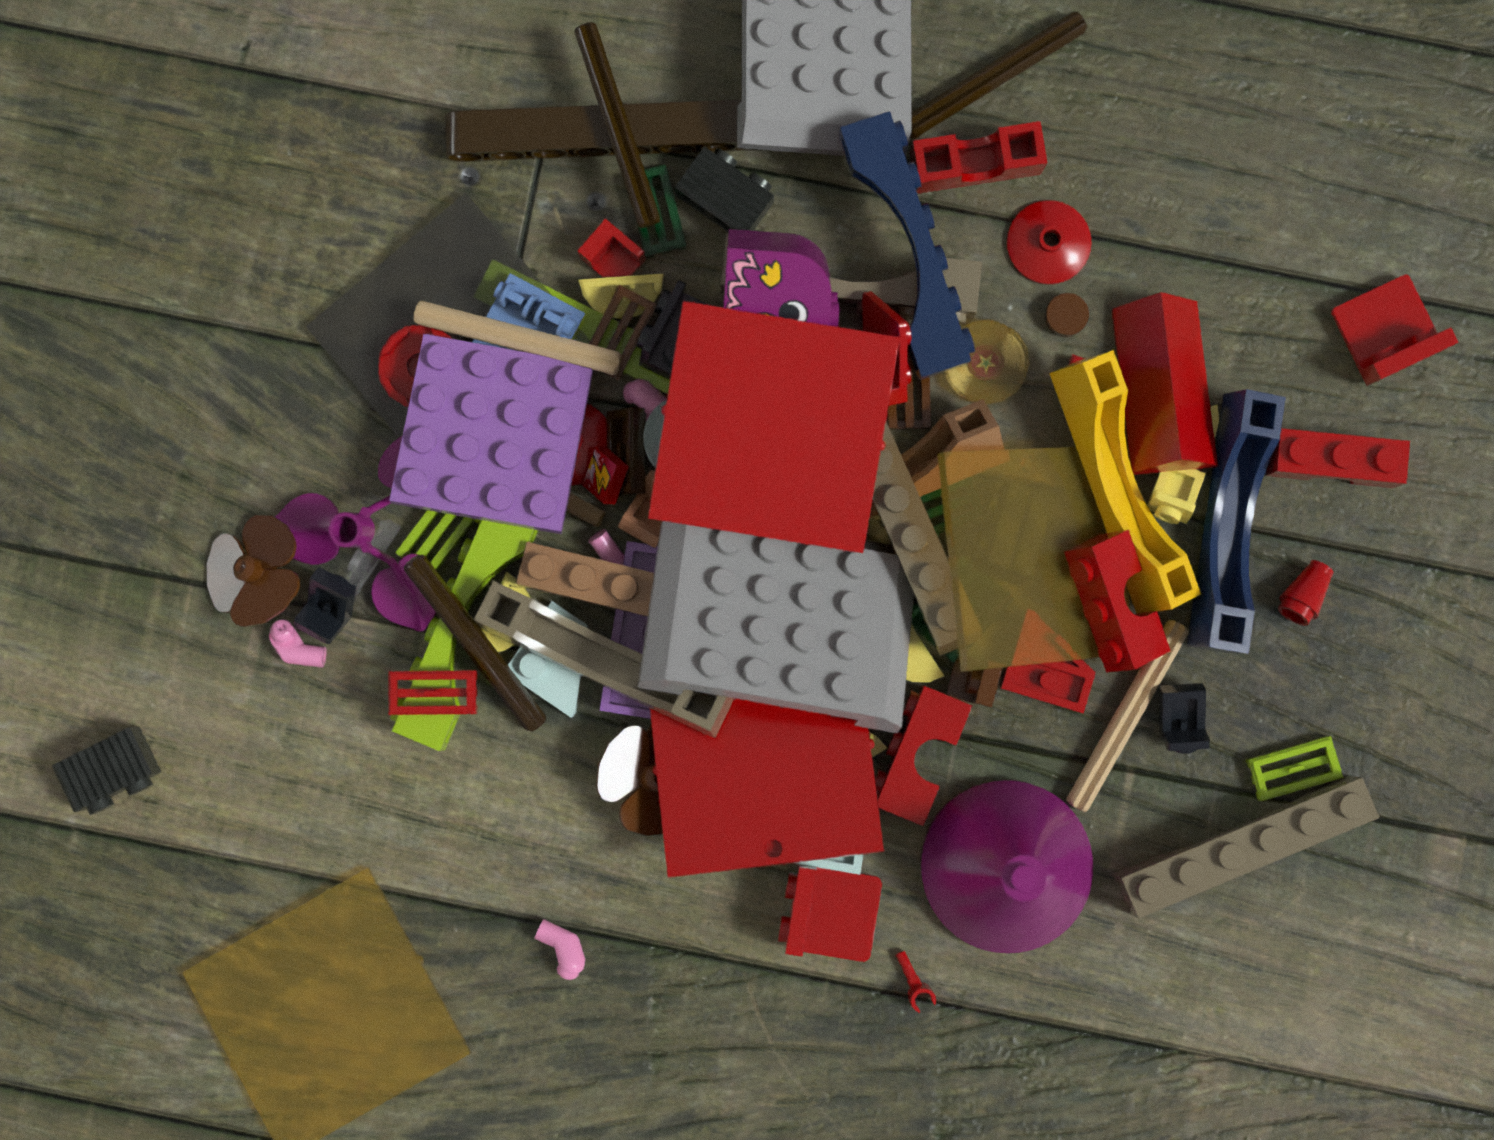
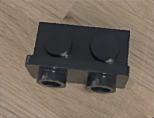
[636,280,711,380]

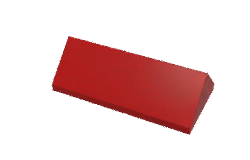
[1111,292,1218,475]

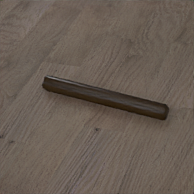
[910,11,1087,139]
[574,22,660,228]
[404,555,546,732]

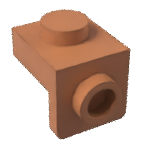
[618,470,662,548]

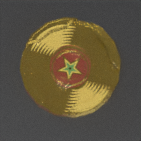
[945,319,1030,405]

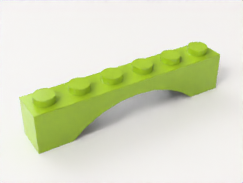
[390,519,539,751]

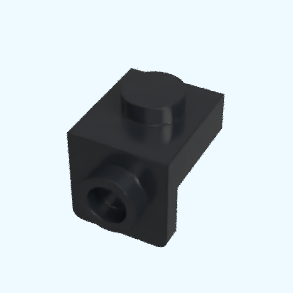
[294,567,356,644]
[1159,683,1210,754]

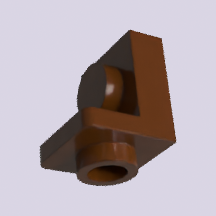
[946,656,1003,707]

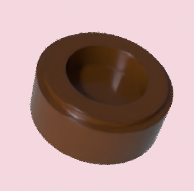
[1045,293,1089,337]

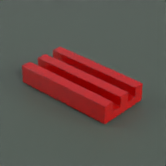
[388,671,477,715]

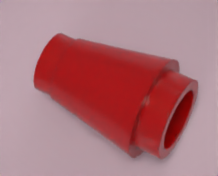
[1278,560,1334,626]

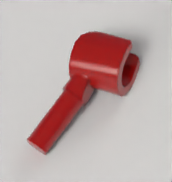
[895,950,936,1013]

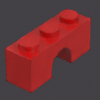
[909,121,1047,194]
[1265,428,1410,488]
[1064,529,1171,673]
[875,686,972,826]

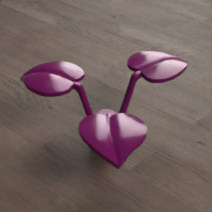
[275,435,436,632]

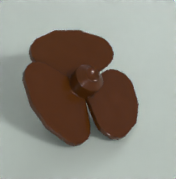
[207,515,300,627]
[596,725,663,836]

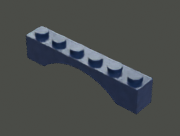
[839,111,975,381]
[1187,389,1286,654]

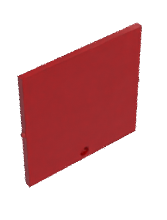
[648,301,900,553]
[650,698,884,878]

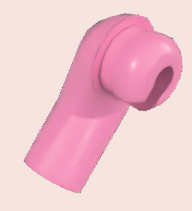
[534,919,585,980]

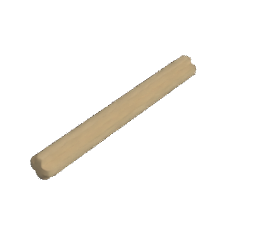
[413,301,622,375]
[1067,620,1189,812]

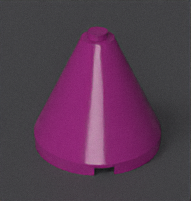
[920,780,1093,954]

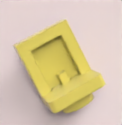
[1147,469,1206,524]

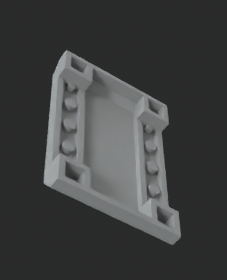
[737,0,911,156]
[637,521,914,733]

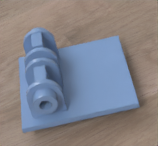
[472,273,585,352]

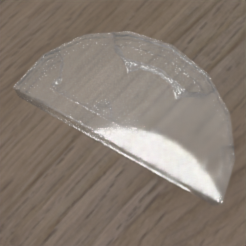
[346,519,401,598]

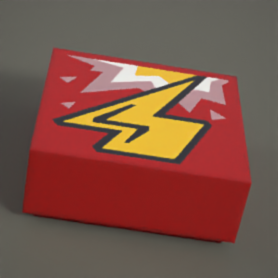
[581,446,629,504]

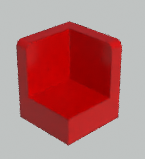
[578,219,646,278]

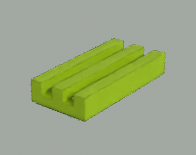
[395,510,475,571]
[1246,736,1343,801]

